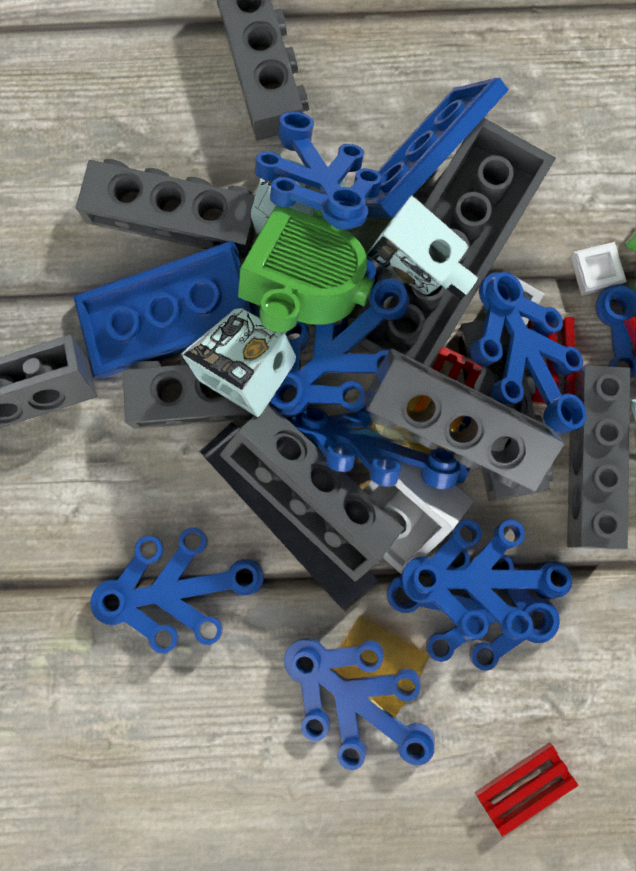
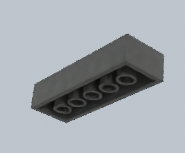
[350,118,556,368]

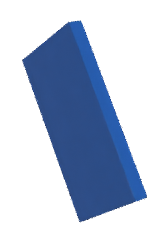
[365,78,509,218]
[73,241,255,379]

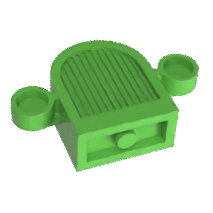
[238,205,374,332]

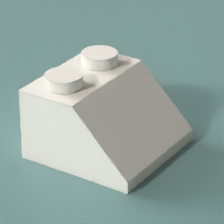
[363,442,474,574]

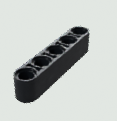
[199,422,378,612]

